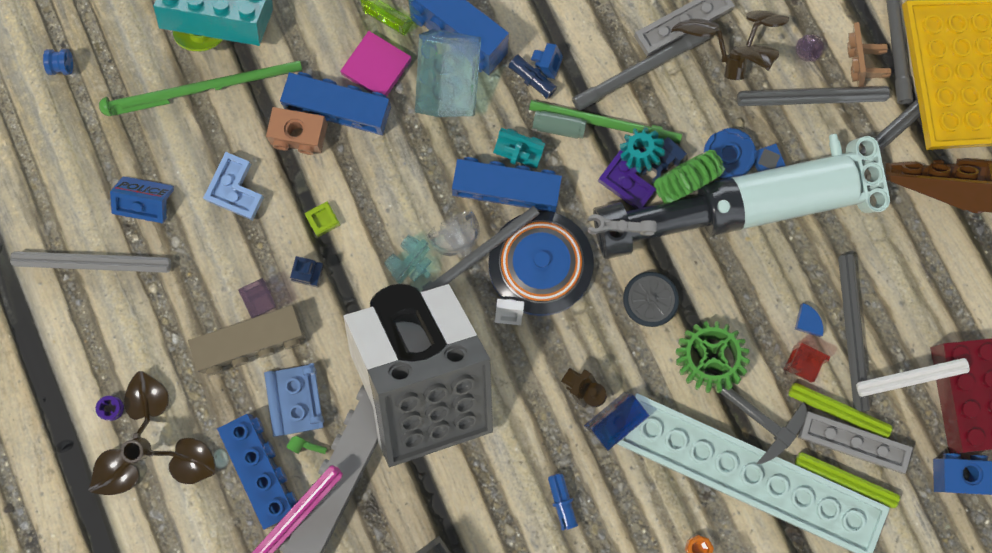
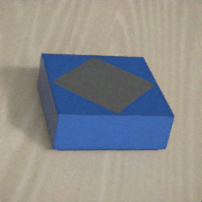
[754,144,786,172]

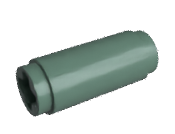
[532,110,587,139]

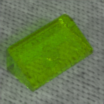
[360,0,413,35]

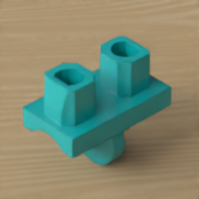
[493,128,546,169]

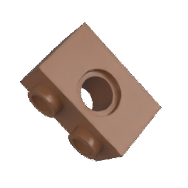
[266,107,328,155]

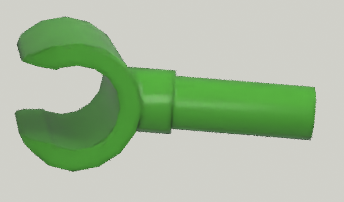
[287,436,327,454]

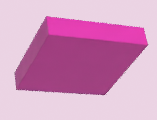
[340,31,412,97]

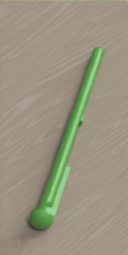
[99,61,302,116]

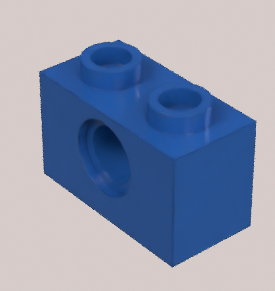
[933,454,992,495]

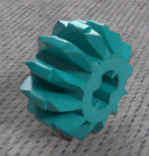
[620,127,665,173]

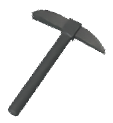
[704,370,807,464]

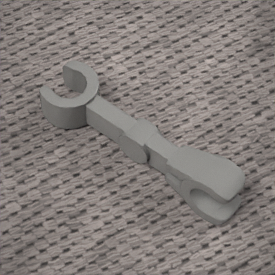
[587,214,657,236]

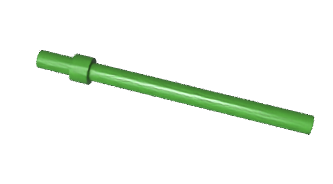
[529,100,682,144]

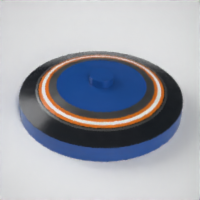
[488,211,594,316]

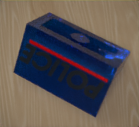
[584,392,650,451]

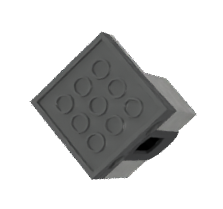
[343,284,493,468]

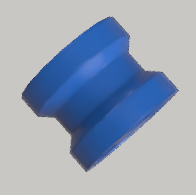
[43,49,74,75]

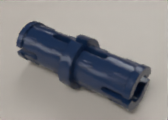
[508,54,557,100]

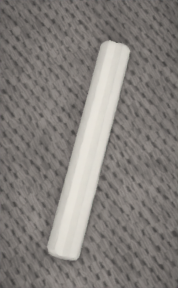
[856,358,970,397]

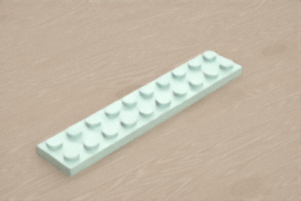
[614,393,890,553]

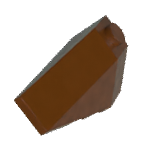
[885,158,992,214]

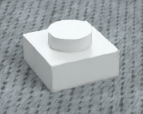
[495,299,524,325]

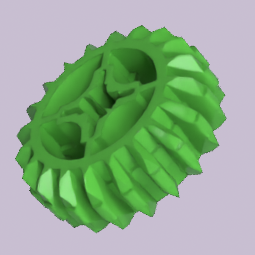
[654,150,725,203]
[675,321,750,393]

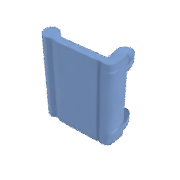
[264,363,324,437]

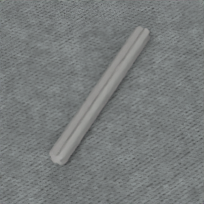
[10,251,171,273]

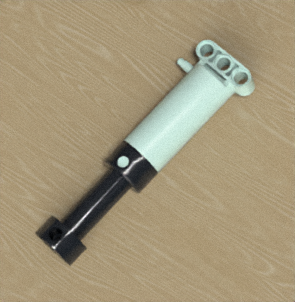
[593,134,890,259]

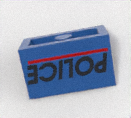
[110,176,174,224]

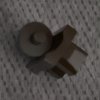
[561,368,607,408]

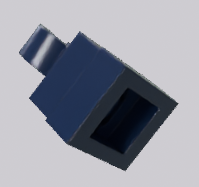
[642,137,687,184]
[290,256,324,288]

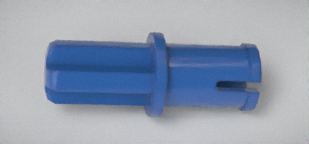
[548,473,578,530]

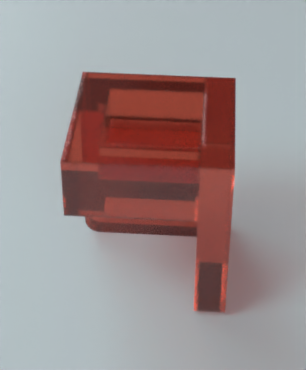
[783,343,830,383]

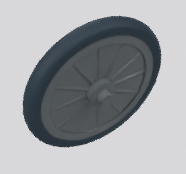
[623,272,679,327]

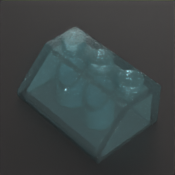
[415,29,481,117]

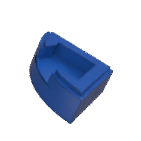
[794,303,823,337]

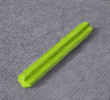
[788,383,893,438]
[795,452,900,508]

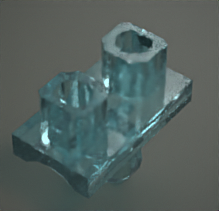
[384,235,432,285]

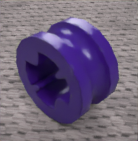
[95,396,124,421]

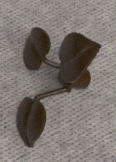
[671,10,789,80]
[89,371,216,495]

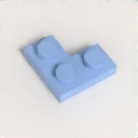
[203,152,264,221]

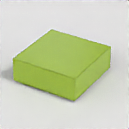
[304,201,341,237]

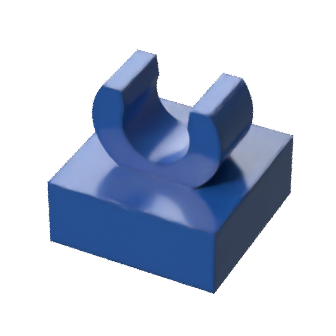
[531,43,563,79]

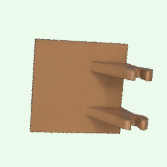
[847,22,891,87]

